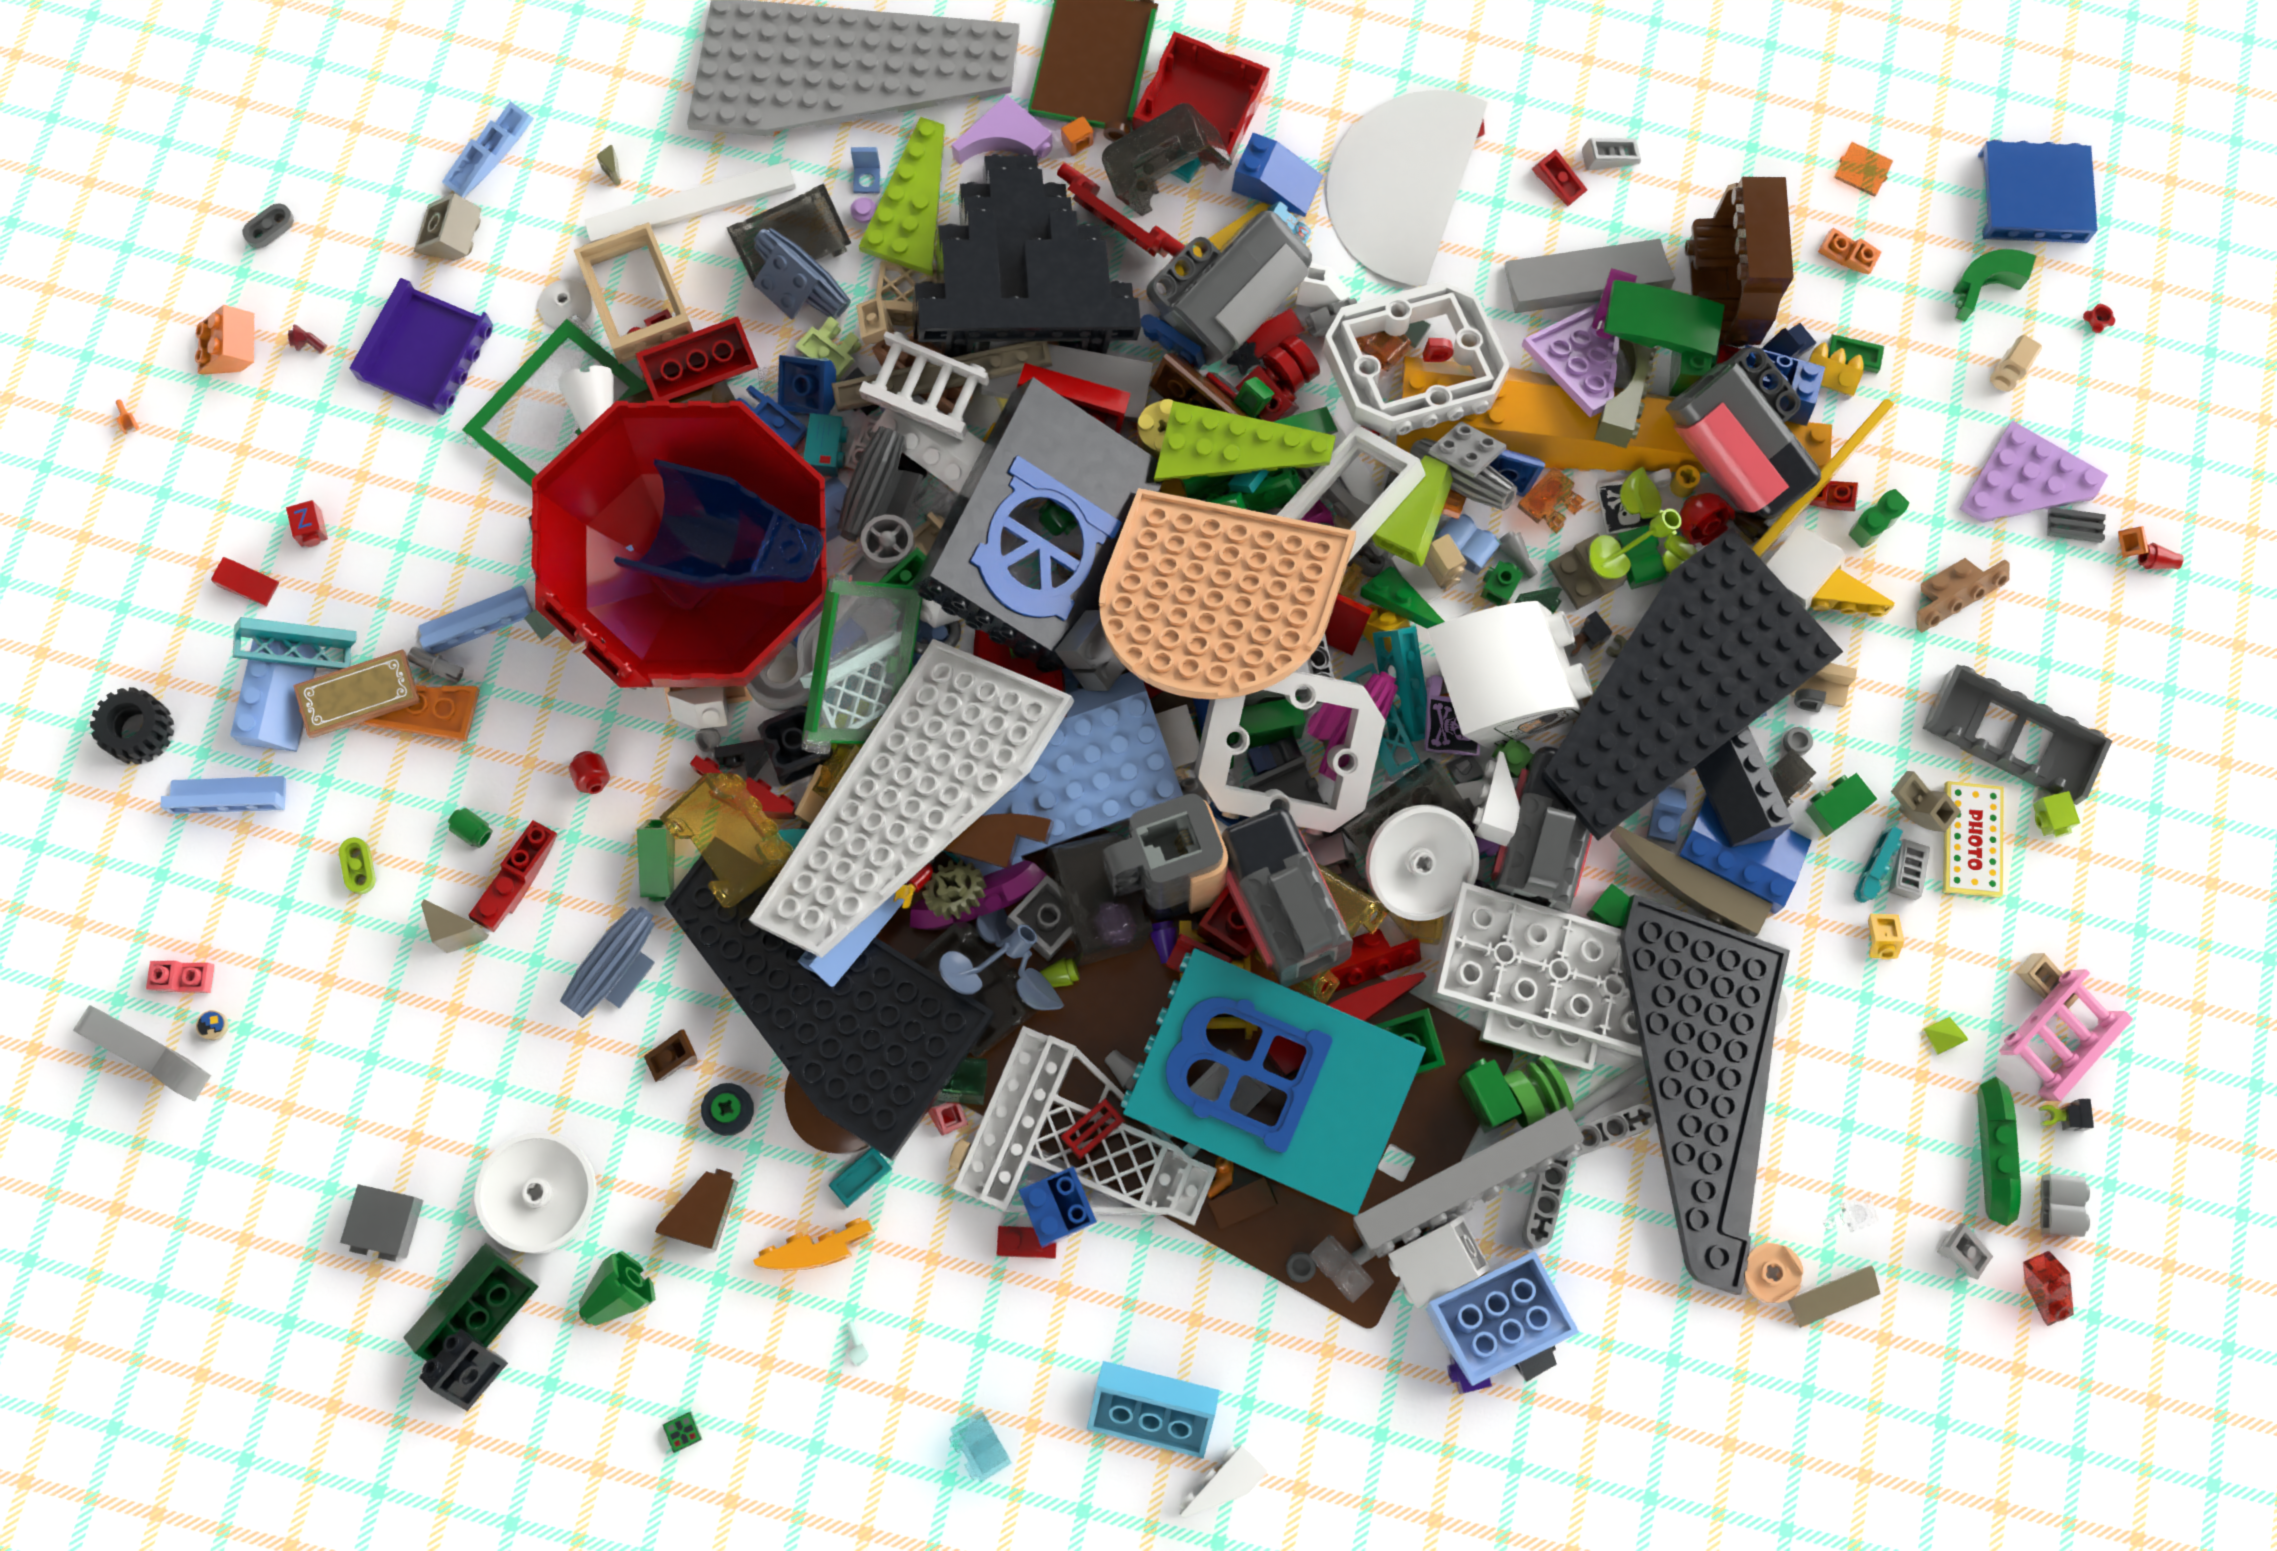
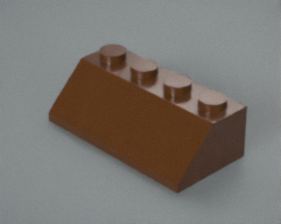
[1149,353,1250,417]

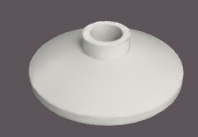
[538,279,592,328]

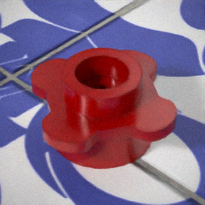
[2083,304,2116,333]

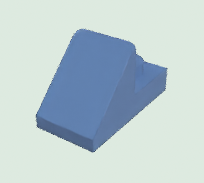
[1646,786,1687,844]

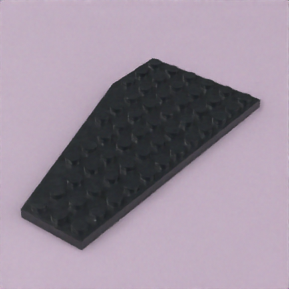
[1541,527,1844,841]
[663,836,996,1161]

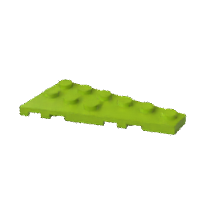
[859,116,945,276]
[1154,401,1336,482]

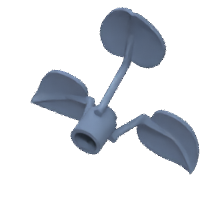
[939,908,1064,1010]

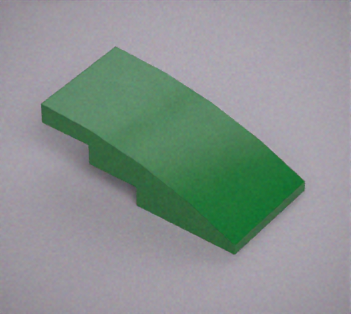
[1604,280,1725,359]

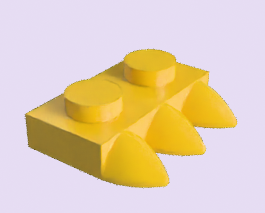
[1808,342,1864,397]

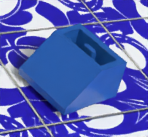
[1018,1166,1097,1248]

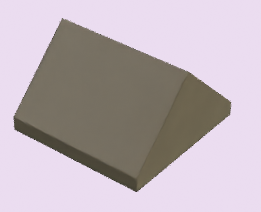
[421,899,489,953]

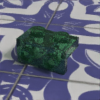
[936,1057,988,1105]

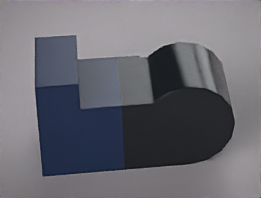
[1246,736,1303,777]

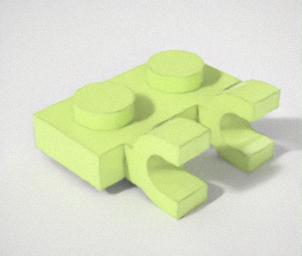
[795,316,862,381]

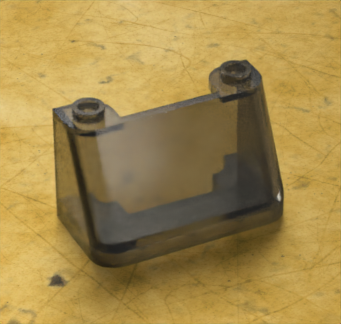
[724,183,852,288]

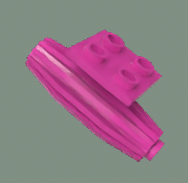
[1307,671,1398,781]

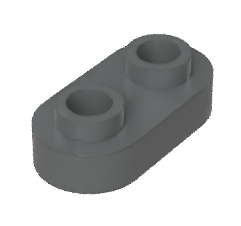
[242,203,294,248]

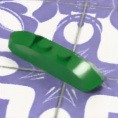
[1977,1077,2021,1227]

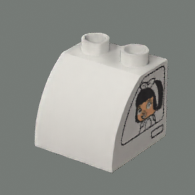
[1427,601,1593,751]

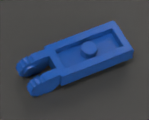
[1141,314,1206,369]
[736,385,808,449]

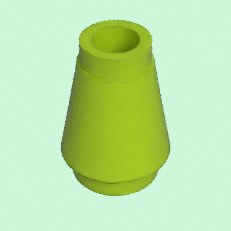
[1039,957,1080,987]

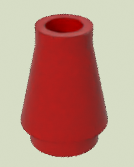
[2138,543,2184,570]

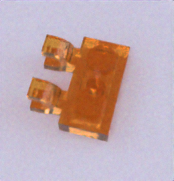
[1517,466,1585,534]

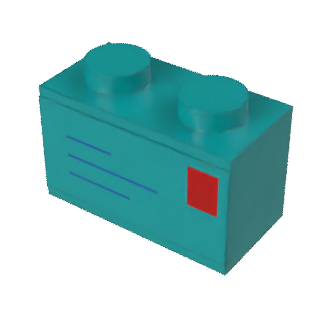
[803,413,849,478]

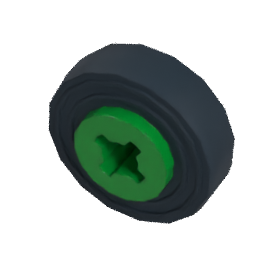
[701,1083,754,1136]

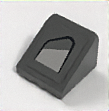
[1445,755,1484,785]

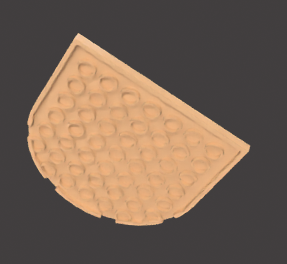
[1099,488,1356,699]

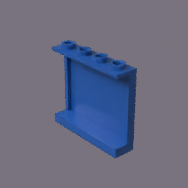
[1978,140,2098,243]

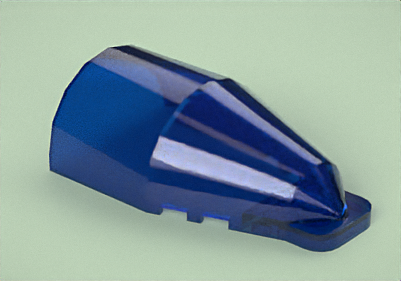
[614,459,824,590]

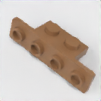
[1916,558,2010,633]

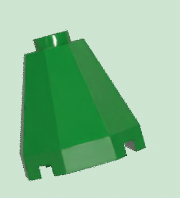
[579,1251,656,1326]

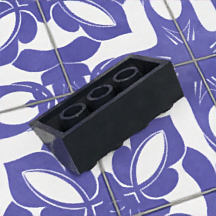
[1694,727,1794,847]

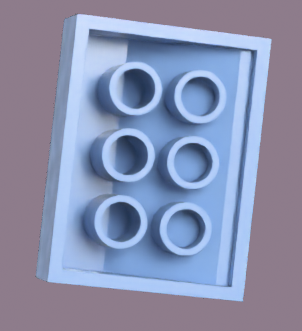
[1426,1251,1580,1386]

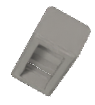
[1581,138,1642,170]
[1888,839,1930,901]

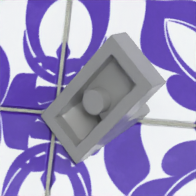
[1937,1222,1993,1280]

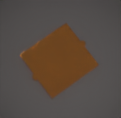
[1833,141,1894,197]

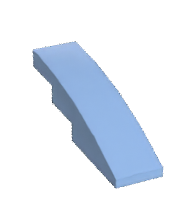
[442,101,534,198]

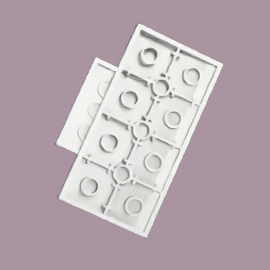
[1431,882,1643,1072]

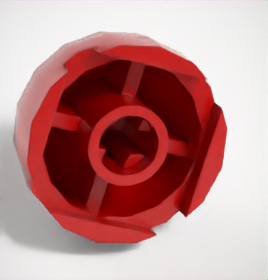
[1679,492,1735,547]

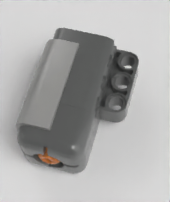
[1146,211,1312,366]

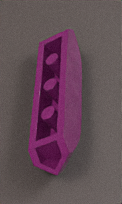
[910,860,1047,930]

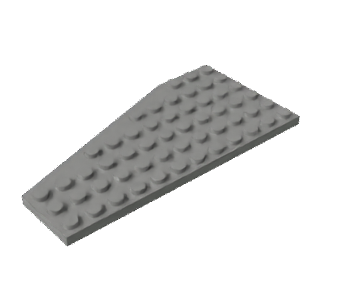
[687,0,1020,136]

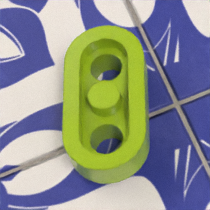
[339,837,376,895]

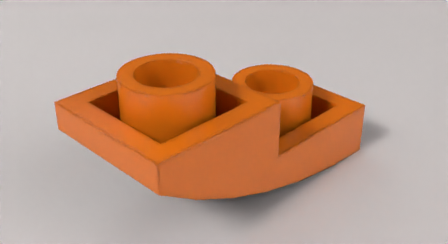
[1818,227,1882,275]

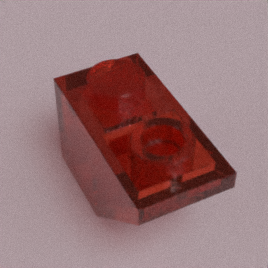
[2023,1251,2074,1326]

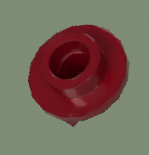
[288,324,328,354]

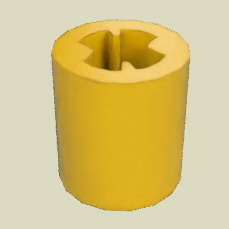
[1670,465,1700,498]

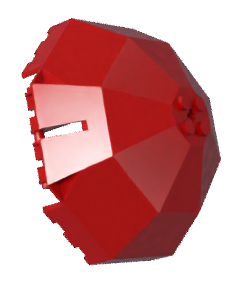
[531,401,827,688]

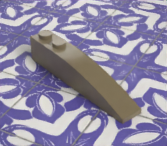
[1610,826,1773,937]

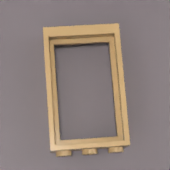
[574,222,694,364]

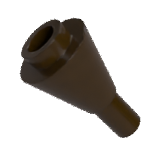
[1729,511,1770,543]

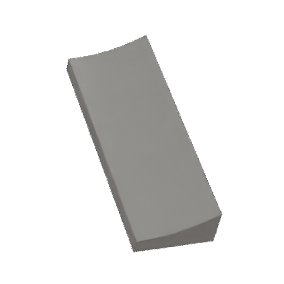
[1504,238,1676,314]
[981,341,1153,423]

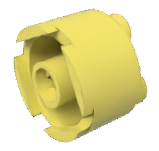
[1137,399,1173,460]

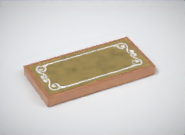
[293,649,421,739]

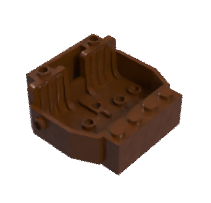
[1685,176,1794,347]

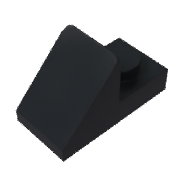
[714,739,770,779]

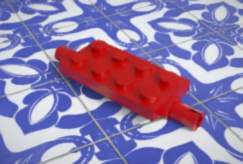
[1057,163,1185,258]

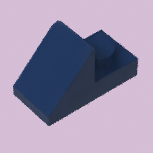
[1761,323,1817,359]

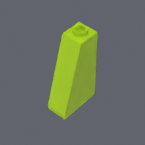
[1372,455,1453,567]

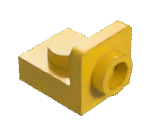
[1867,913,1905,960]

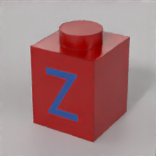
[286,500,328,547]

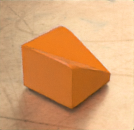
[1061,117,1093,156]

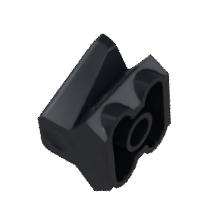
[757,706,832,786]

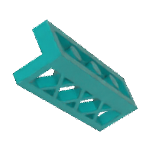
[232,617,357,670]
[1372,626,1427,743]
[1342,662,1421,781]

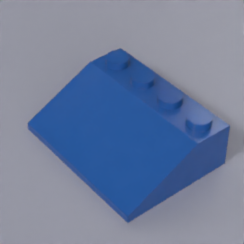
[1676,794,1812,914]

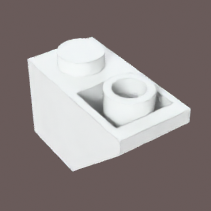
[1295,264,1351,312]

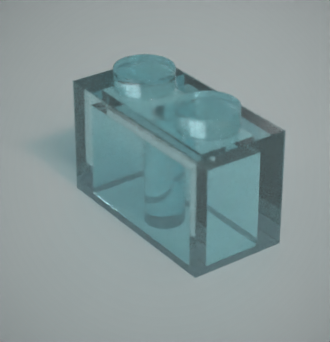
[948,1409,1013,1483]

